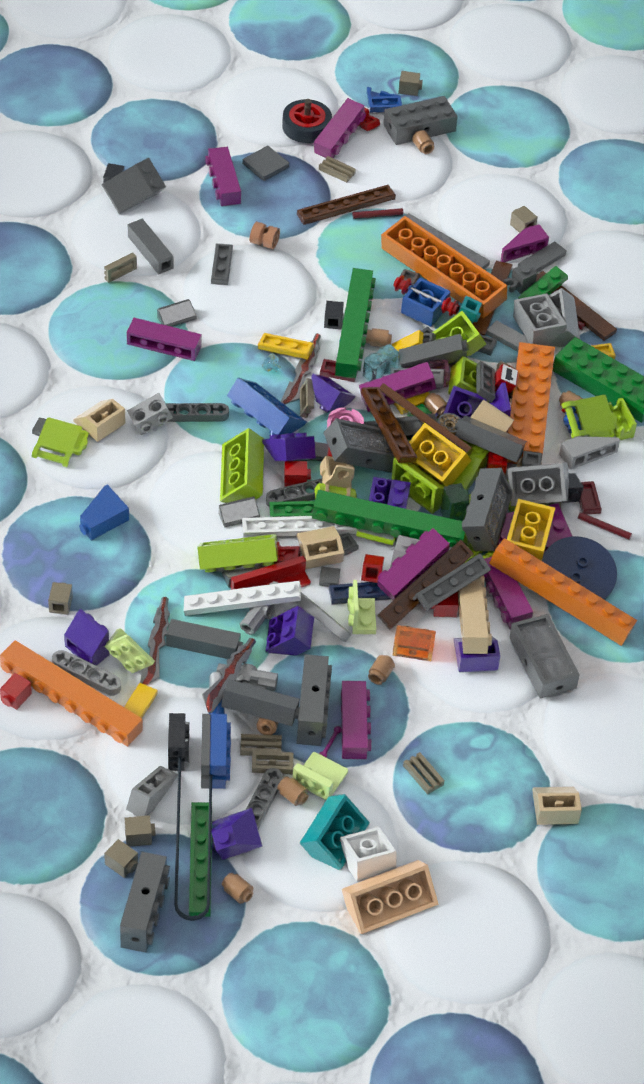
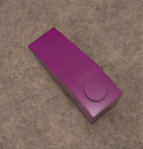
[500,224,549,262]

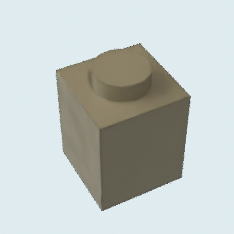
[398,71,423,96]
[510,205,538,233]
[48,582,73,615]
[124,815,156,847]
[104,839,138,878]

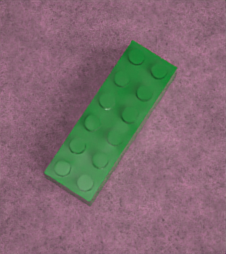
[552,337,644,423]

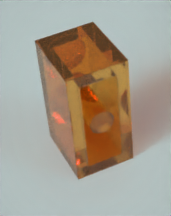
[392,625,436,661]

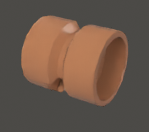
[249,221,280,249]

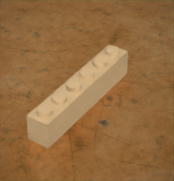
[458,576,492,654]

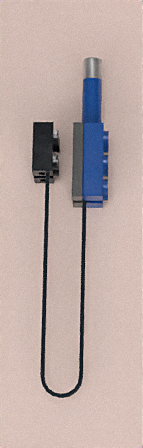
[168,672,231,921]

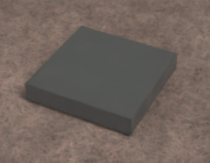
[242,145,289,181]

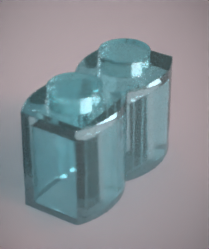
[363,344,399,382]

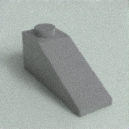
[559,437,620,470]
[126,766,178,816]

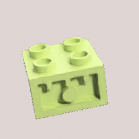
[347,580,376,634]
[104,628,155,673]
[293,752,348,800]

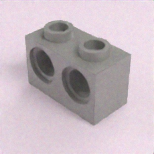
[127,393,173,435]

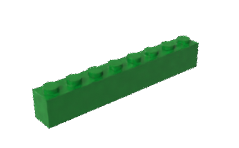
[335,268,376,378]
[312,490,465,547]

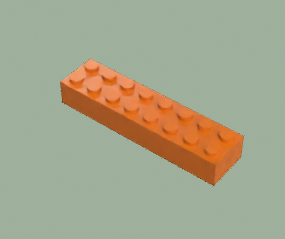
[381,216,507,319]
[507,342,555,464]

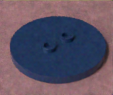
[542,536,617,600]

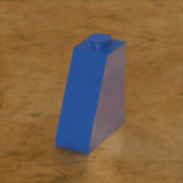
[79,484,129,540]

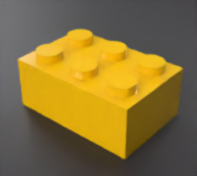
[409,423,472,489]
[507,499,555,561]

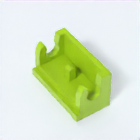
[608,398,637,440]

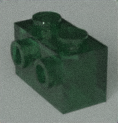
[440,483,470,521]

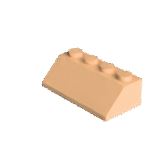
[342,860,439,934]

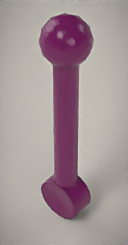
[319,726,342,758]

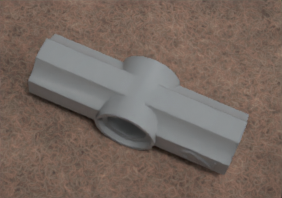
[240,581,279,635]
[217,663,278,691]

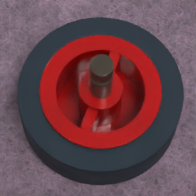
[282,99,332,143]

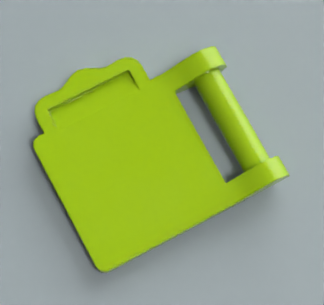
[561,395,616,438]
[31,417,89,467]

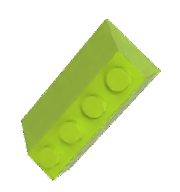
[220,428,264,503]
[197,534,278,572]

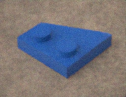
[366,87,402,113]

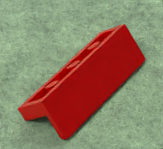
[231,556,311,590]

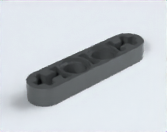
[166,403,229,422]
[266,478,323,507]
[246,768,283,830]

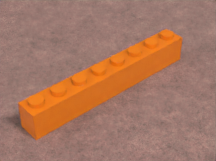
[489,538,637,646]
[0,640,143,747]

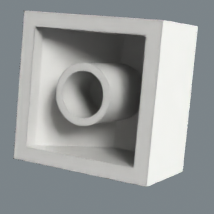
[340,827,396,882]

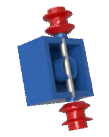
[393,275,460,327]

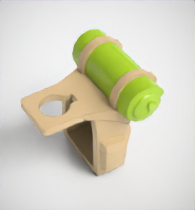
[314,456,357,498]

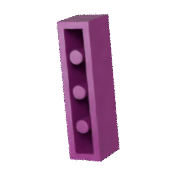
[314,98,366,158]
[205,146,241,206]
[126,317,202,361]
[359,362,436,412]
[377,528,450,600]
[483,557,533,629]
[341,681,371,760]

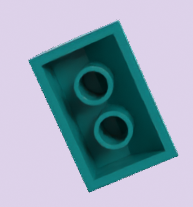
[300,794,370,870]

